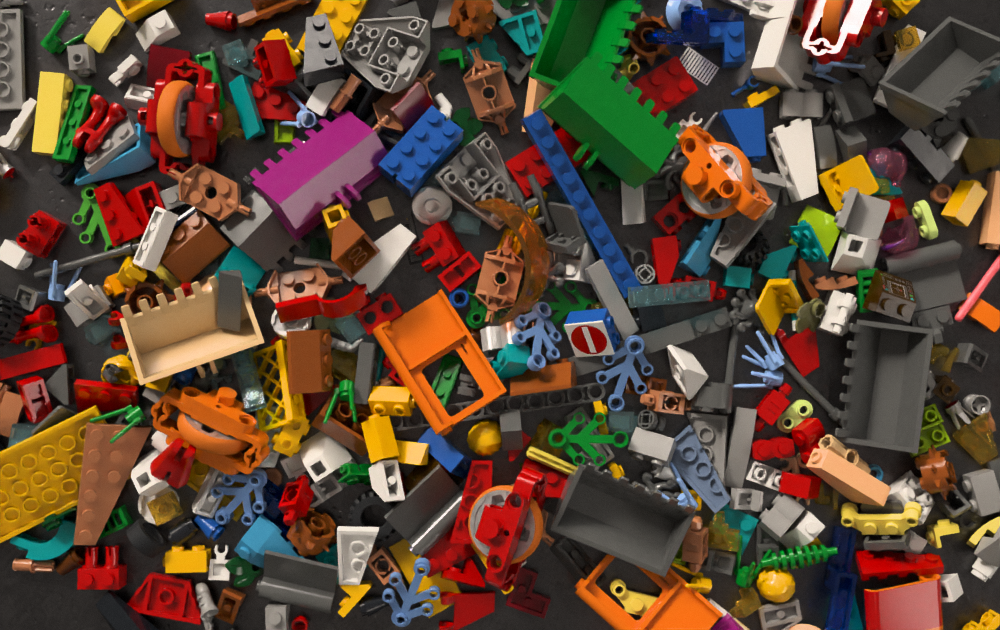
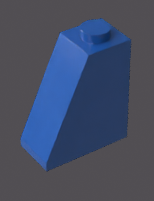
[719,107,767,163]
[417,426,473,479]

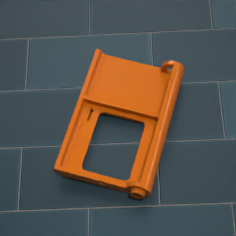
[574,554,723,630]

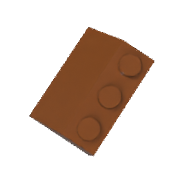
[161,209,231,283]
[331,215,381,279]
[287,329,334,394]
[510,358,578,396]
[311,384,386,457]

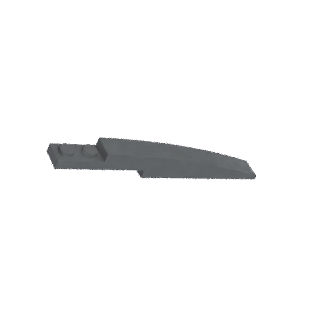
[551,307,732,377]

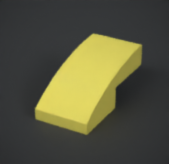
[84,7,126,53]
[966,517,1000,548]

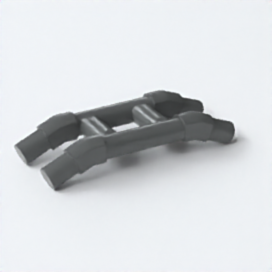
[508,174,555,249]

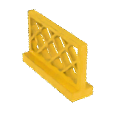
[249,340,306,432]

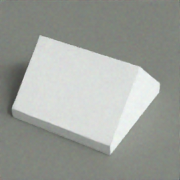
[667,345,709,400]

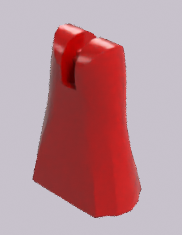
[150,438,196,489]

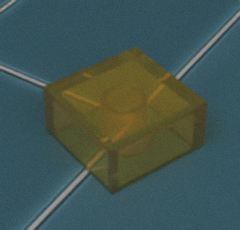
[147,491,184,526]

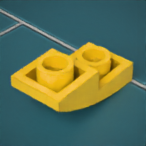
[962,609,1000,630]

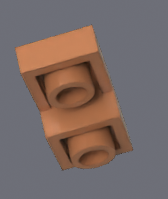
[812,275,858,291]
[0,391,24,438]

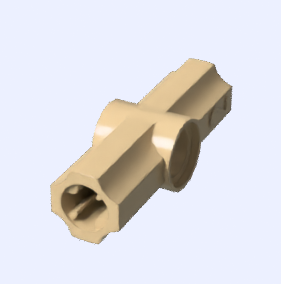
[818,434,871,474]

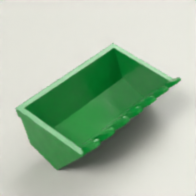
[528,0,643,91]
[537,51,681,189]

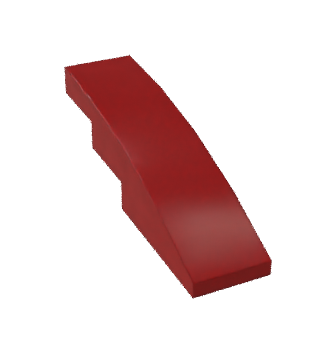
[0,343,68,381]

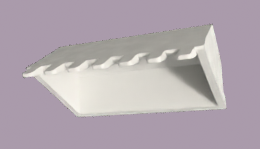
[749,0,822,92]

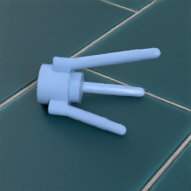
[812,55,866,84]
[280,90,318,128]
[48,260,83,302]
[745,331,785,372]
[733,355,783,389]
[657,462,698,509]

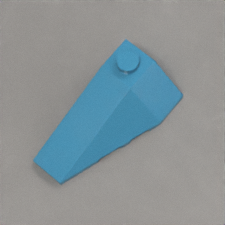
[75,123,156,186]
[677,219,722,278]
[234,514,305,568]

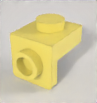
[926,519,960,549]

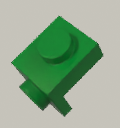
[438,48,468,74]

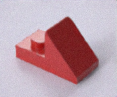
[441,558,485,588]

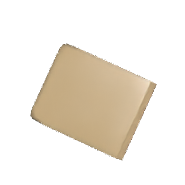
[367,196,394,222]

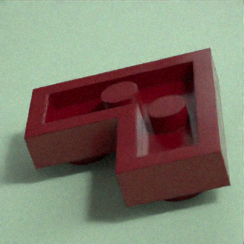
[506,566,551,619]

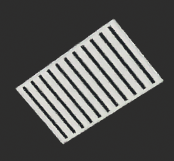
[679,47,719,85]

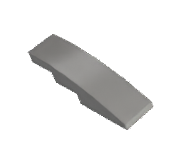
[725,407,757,488]
[309,458,360,508]

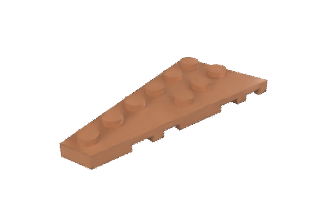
[73,423,152,545]

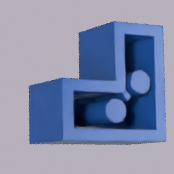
[699,21,746,68]

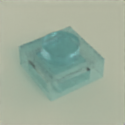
[222,39,249,66]

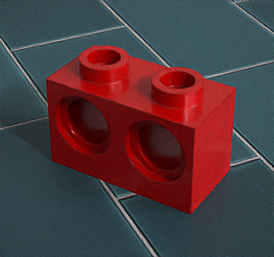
[651,192,697,236]
[437,251,482,293]
[356,292,404,336]
[16,375,53,424]

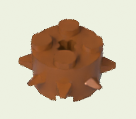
[448,0,497,44]
[626,11,675,66]
[124,279,174,315]
[915,444,957,500]
[287,507,337,557]

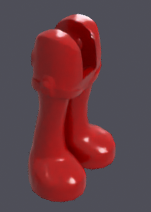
[72,94,127,154]
[10,304,58,345]

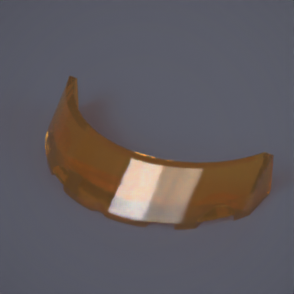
[475,198,550,325]

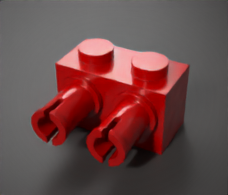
[252,39,297,89]
[16,210,67,258]
[411,220,466,273]
[77,545,127,590]

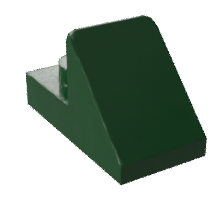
[579,168,620,199]

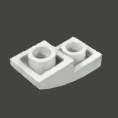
[305,78,346,117]
[745,459,782,491]

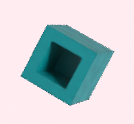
[721,266,754,290]

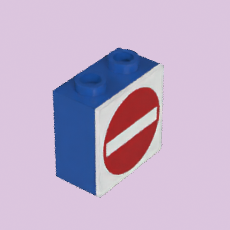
[564,308,620,357]

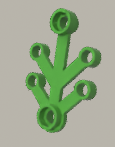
[72,183,122,258]

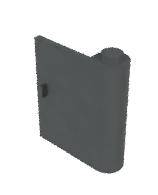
[881,240,967,312]
[384,464,463,557]
[256,550,338,614]

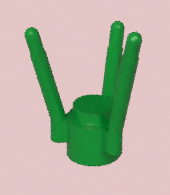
[40,10,85,54]
[323,380,357,424]
[90,404,147,443]
[734,535,772,588]

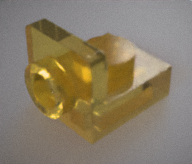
[729,587,762,618]

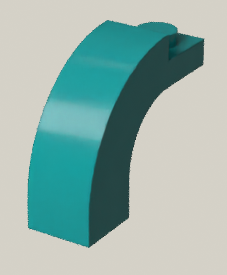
[10,516,76,560]

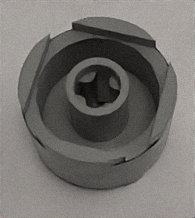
[691,381,734,413]

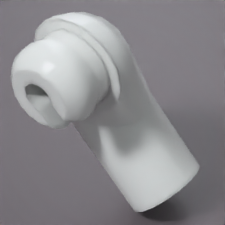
[434,92,453,122]

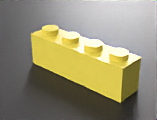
[32,71,74,156]

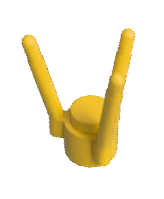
[671,562,712,594]

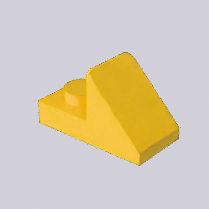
[116,255,147,288]
[338,580,373,618]

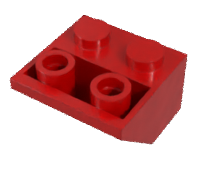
[124,181,166,228]

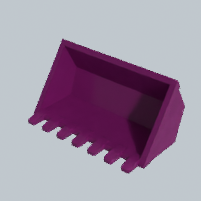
[249,110,388,242]

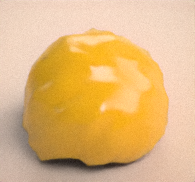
[101,355,139,386]
[467,419,502,456]
[756,566,796,603]

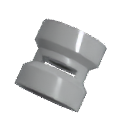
[633,264,655,285]
[962,394,991,415]

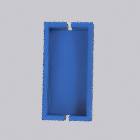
[378,105,463,198]

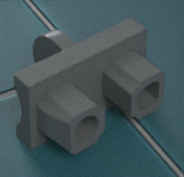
[506,51,536,88]

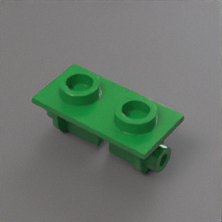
[338,463,374,486]

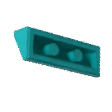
[229,74,266,140]

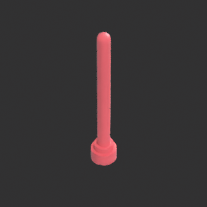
[955,251,1000,322]

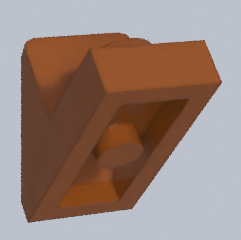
[214,587,247,625]

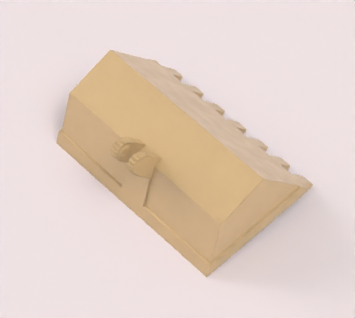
[120,270,265,385]

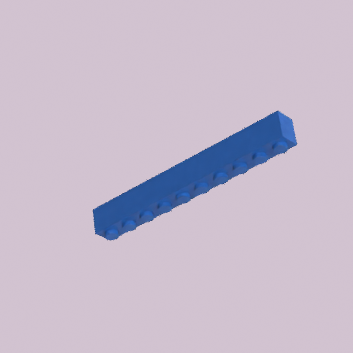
[520,109,642,298]

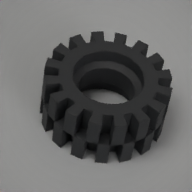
[735,230,770,267]

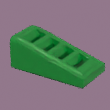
[855,268,878,313]
[98,505,134,540]

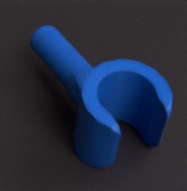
[731,76,759,97]

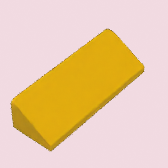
[368,440,429,465]

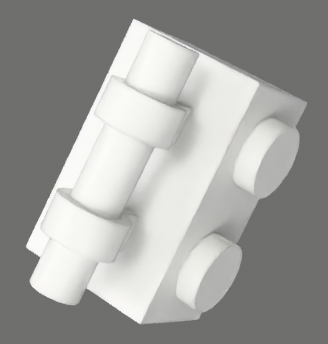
[816,290,857,336]

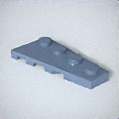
[671,424,731,514]

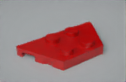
[127,572,202,625]

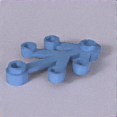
[512,302,562,371]
[596,335,654,412]
[211,468,267,526]
[382,558,441,627]

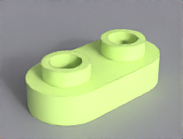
[912,200,938,240]
[775,399,813,433]

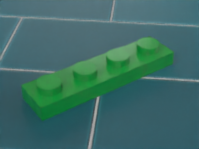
[52,85,97,163]

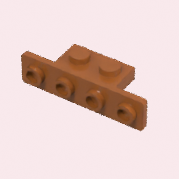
[237,0,311,27]

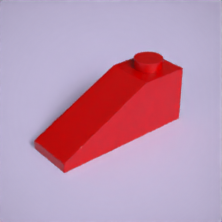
[650,235,682,299]

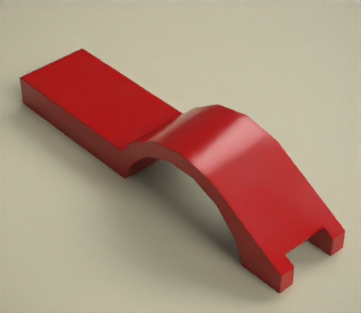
[275,283,371,323]

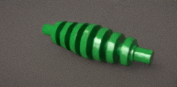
[760,545,838,570]

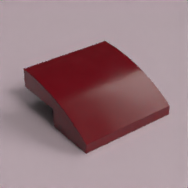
[146,44,192,88]
[390,82,436,134]

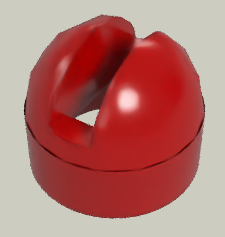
[291,615,308,630]

